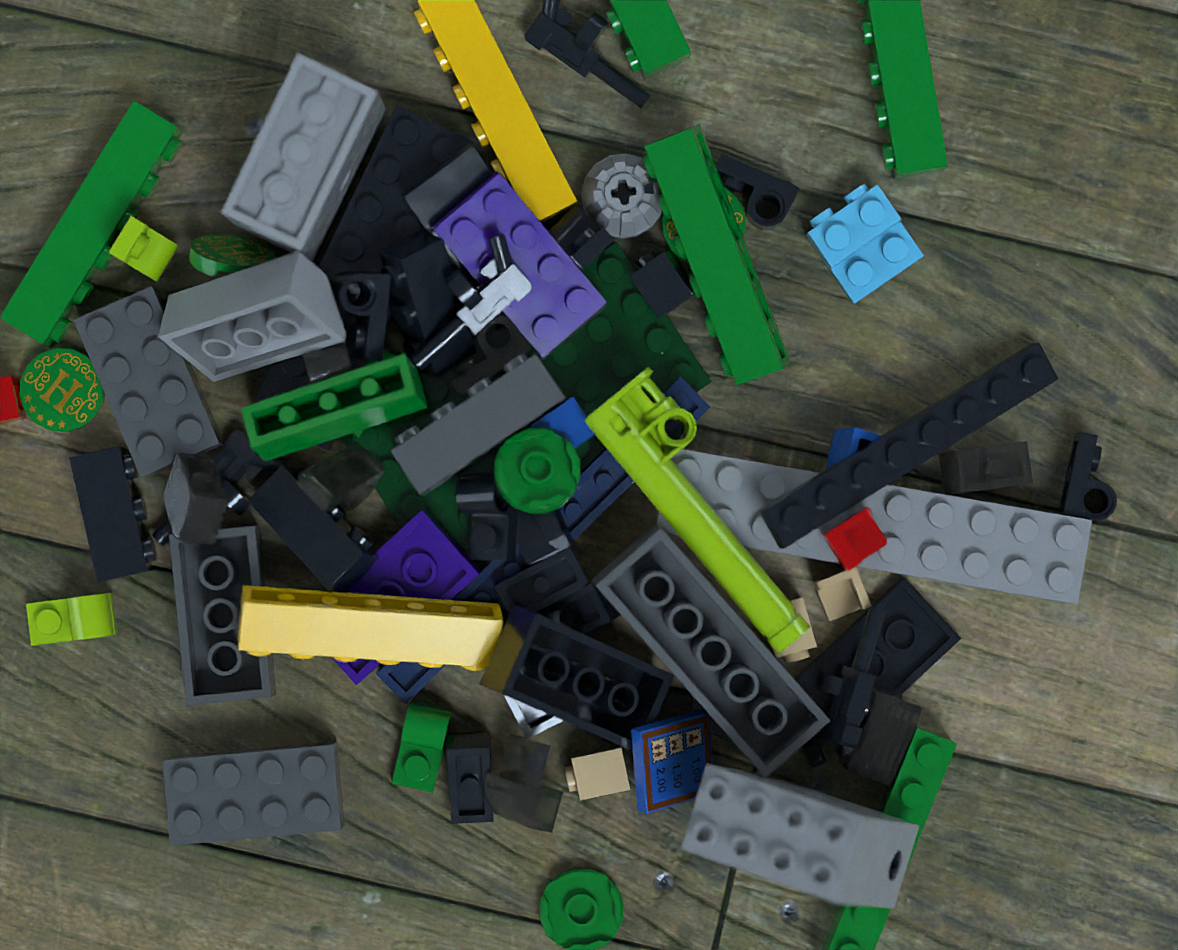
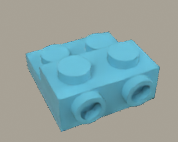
[805,184,924,305]

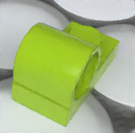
[109,216,179,282]
[26,593,118,646]

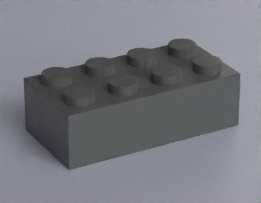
[74,286,225,478]
[391,353,566,496]
[169,526,277,706]
[162,741,345,846]

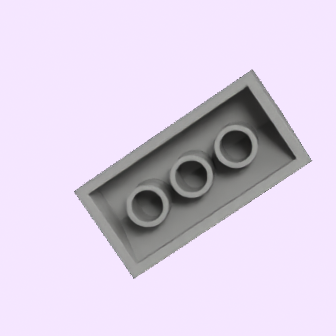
[158,251,346,382]

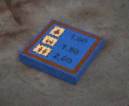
[631,710,713,814]

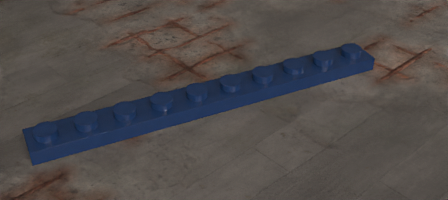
[376,376,711,704]

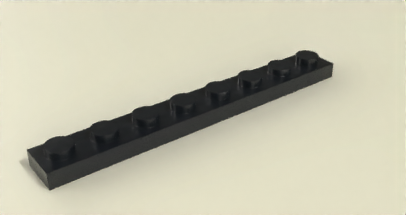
[759,342,1058,548]

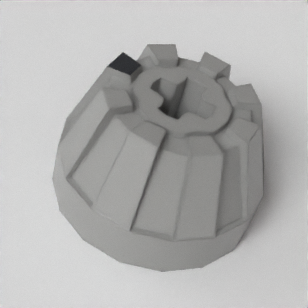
[581,153,662,239]

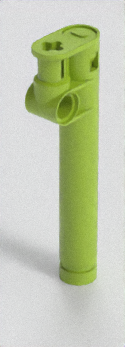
[584,367,810,653]

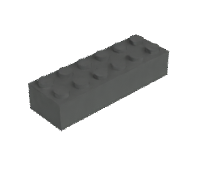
[591,524,830,778]

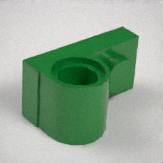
[392,700,453,793]

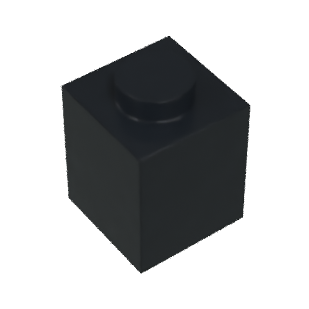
[629,249,695,318]

